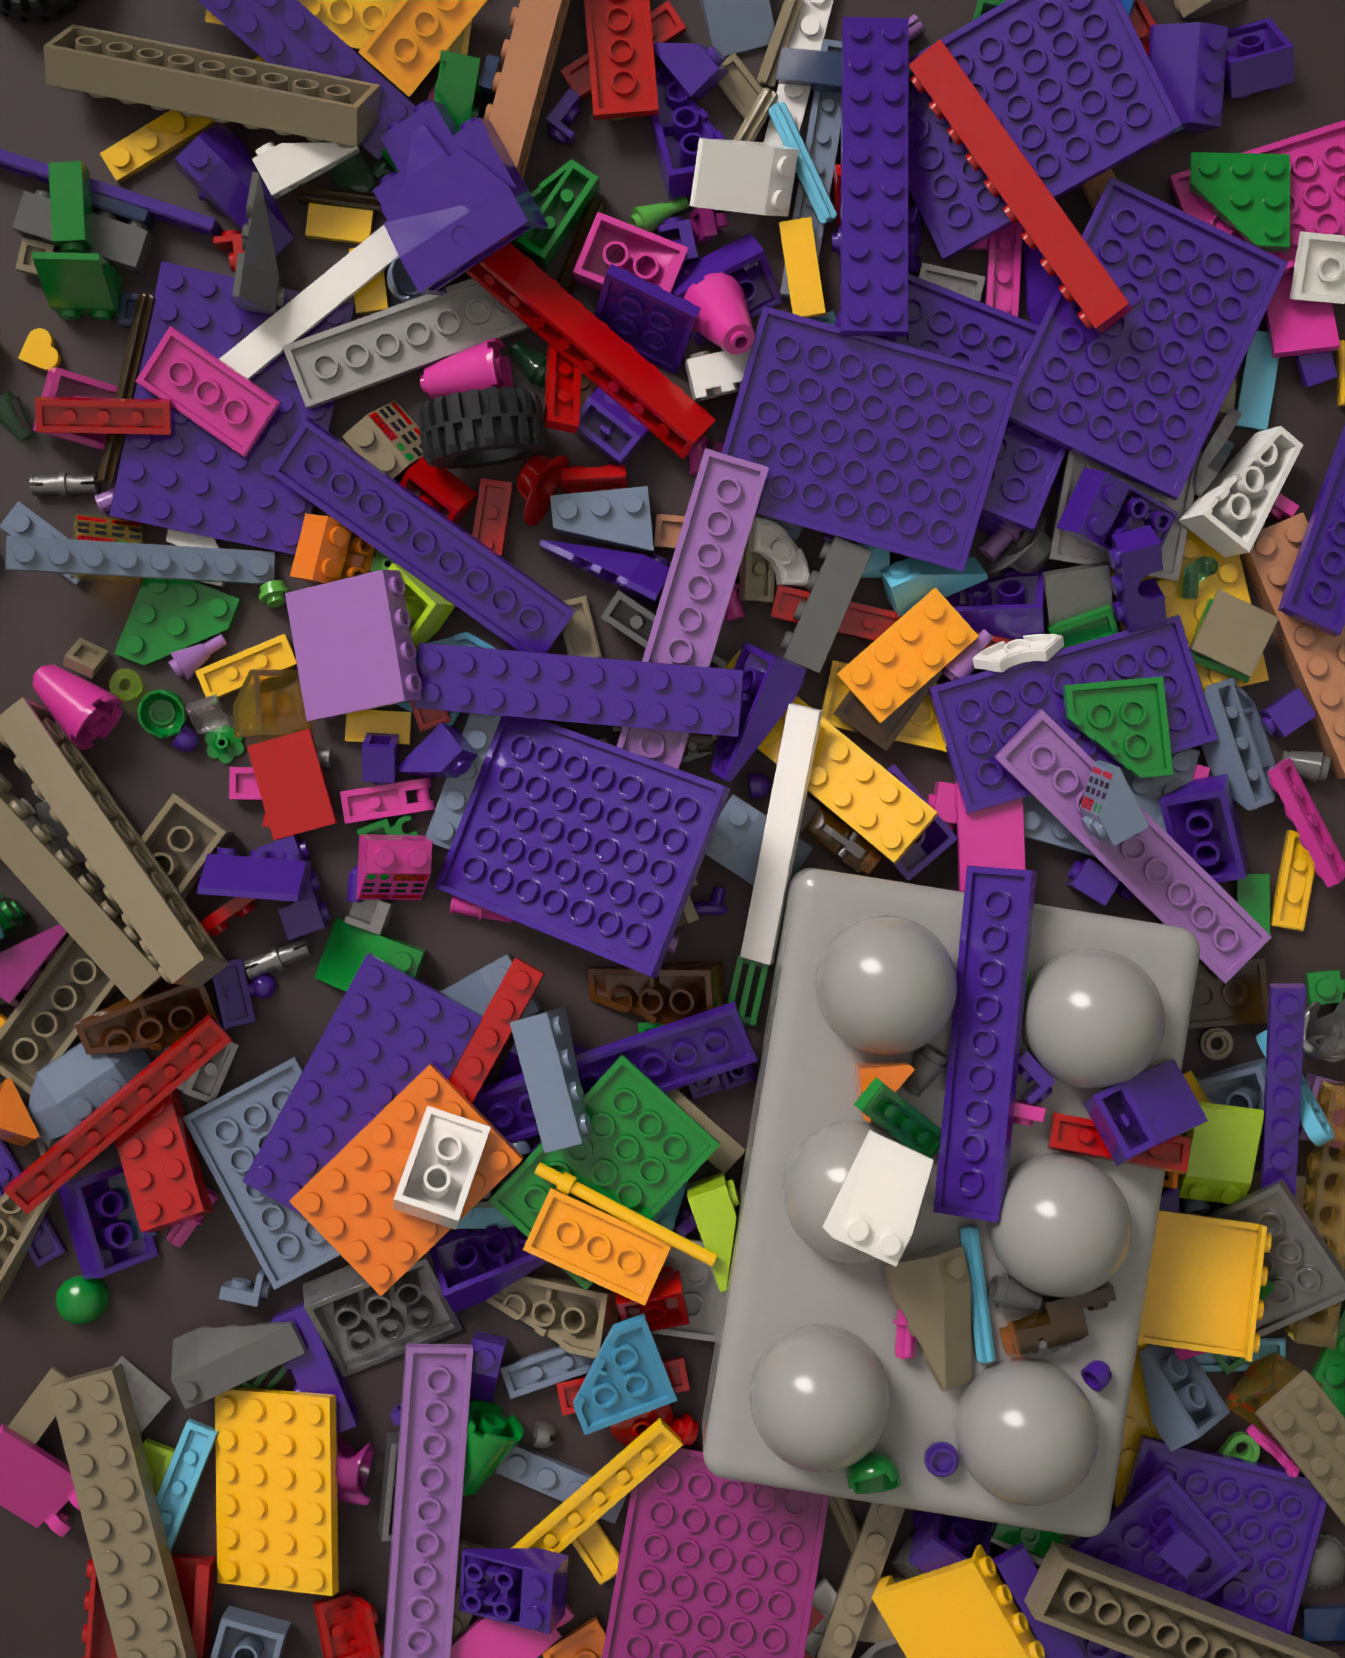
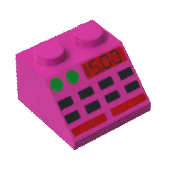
[356,834,433,900]

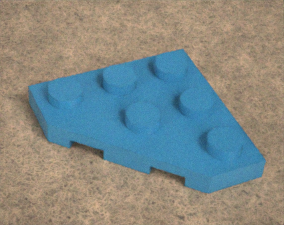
[573,1313,677,1435]

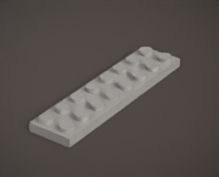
[282,278,531,410]

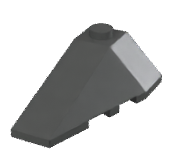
[232,172,286,315]
[171,1321,308,1410]

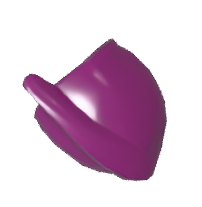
[336,1434,374,1506]

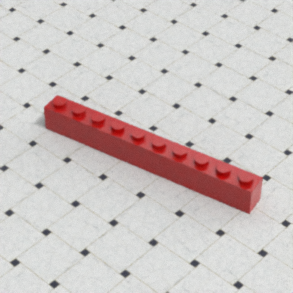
[908,39,1133,334]
[466,242,716,460]

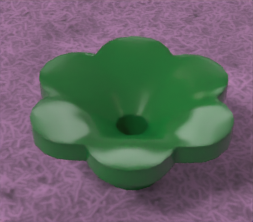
[205,723,245,764]

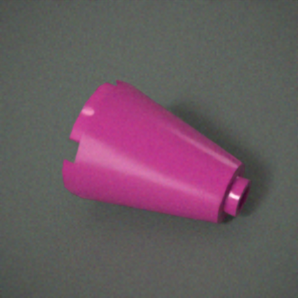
[683,273,755,355]
[420,338,513,399]
[32,664,123,750]

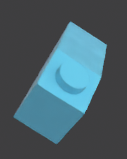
[879,557,988,617]

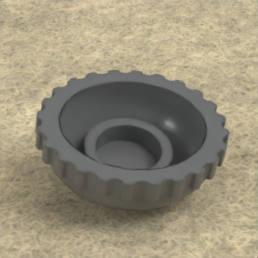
[1305,1532,1345,1590]

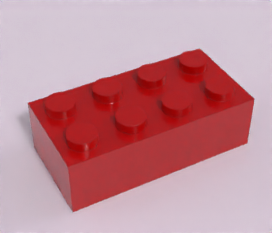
[115,1088,214,1233]

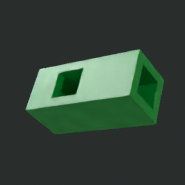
[48,161,93,253]

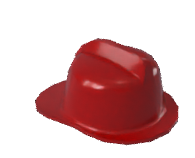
[517,453,569,526]

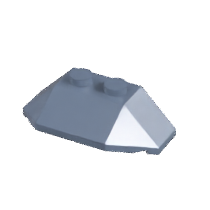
[1201,677,1276,811]
[27,1042,152,1142]

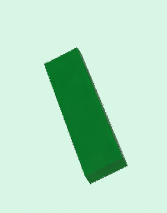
[853,1077,941,1158]

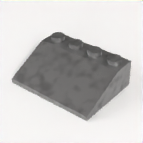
[303,1250,463,1378]

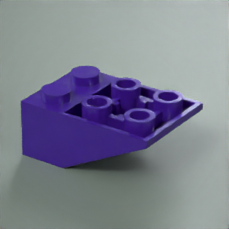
[576,387,651,466]
[1056,467,1178,553]
[1083,1059,1208,1166]
[459,1548,569,1635]

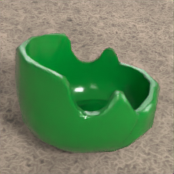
[137,689,188,738]
[56,1275,110,1325]
[846,1452,901,1494]

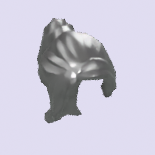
[1303,998,1345,1063]

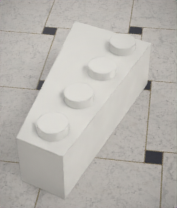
[685,346,752,402]
[1179,426,1303,557]

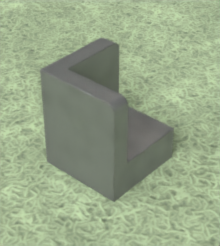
[343,900,394,935]

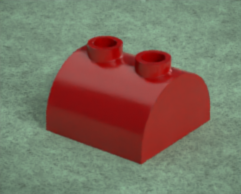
[615,1266,690,1331]

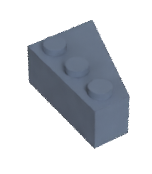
[550,486,654,555]

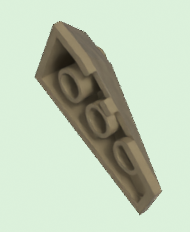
[0,1190,57,1302]
[883,1245,972,1391]
[485,1273,619,1359]

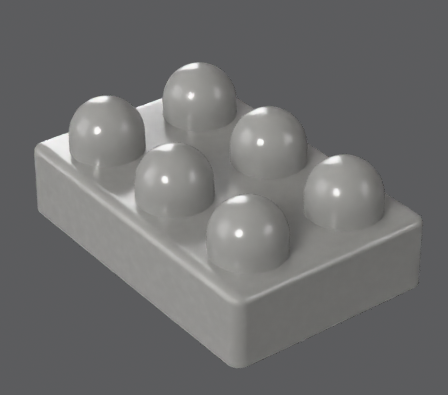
[702,868,1200,1537]

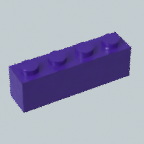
[271,1302,361,1434]

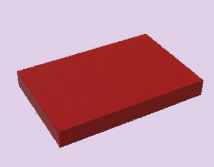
[247,729,338,841]

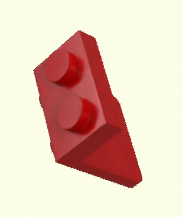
[313,1590,384,1658]

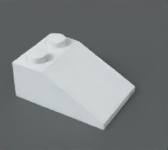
[690,138,799,216]
[252,142,360,200]
[393,1106,491,1230]
[823,1130,934,1267]

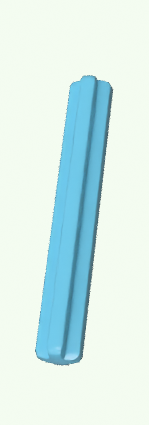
[768,102,837,224]
[959,1225,996,1363]

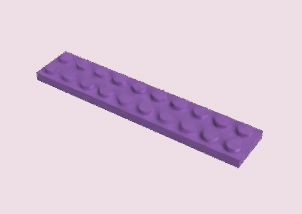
[617,448,769,769]
[994,709,1272,984]
[383,1343,473,1658]

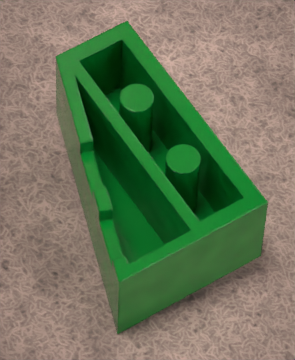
[434,50,482,131]
[511,159,600,268]

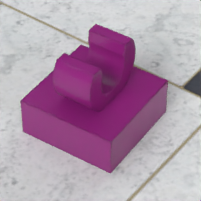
[689,207,729,246]

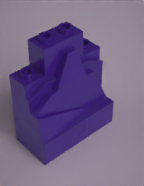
[373,100,549,296]

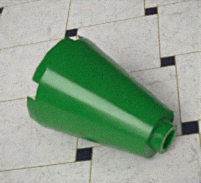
[462,1400,524,1496]

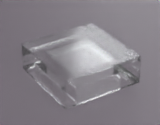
[186,694,229,735]

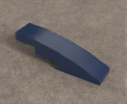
[776,47,914,102]

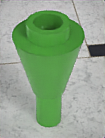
[630,197,689,233]

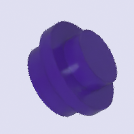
[924,1441,959,1477]

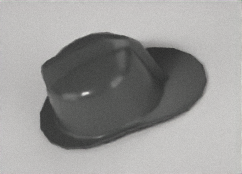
[987,516,1051,574]

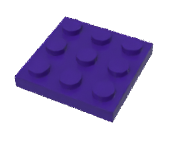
[595,264,701,375]

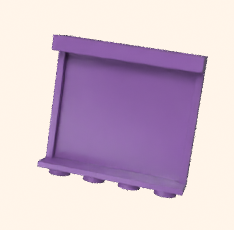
[285,570,422,722]

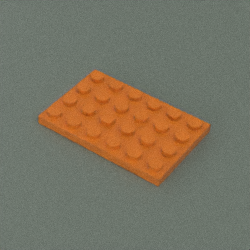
[289,1063,524,1296]

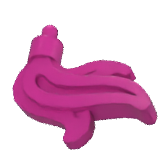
[1246,1423,1300,1478]

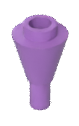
[943,629,993,681]
[168,634,227,680]

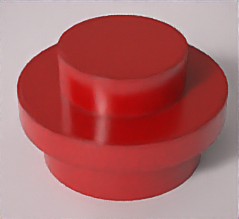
[671,1413,698,1447]

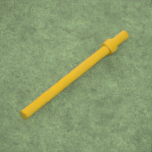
[534,1162,718,1267]

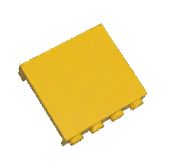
[1138,1210,1272,1362]
[872,1544,1045,1658]

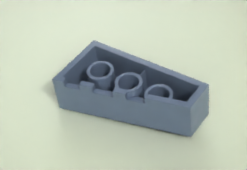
[510,1006,592,1153]

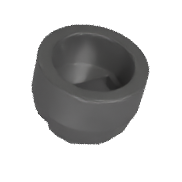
[533,1421,558,1448]

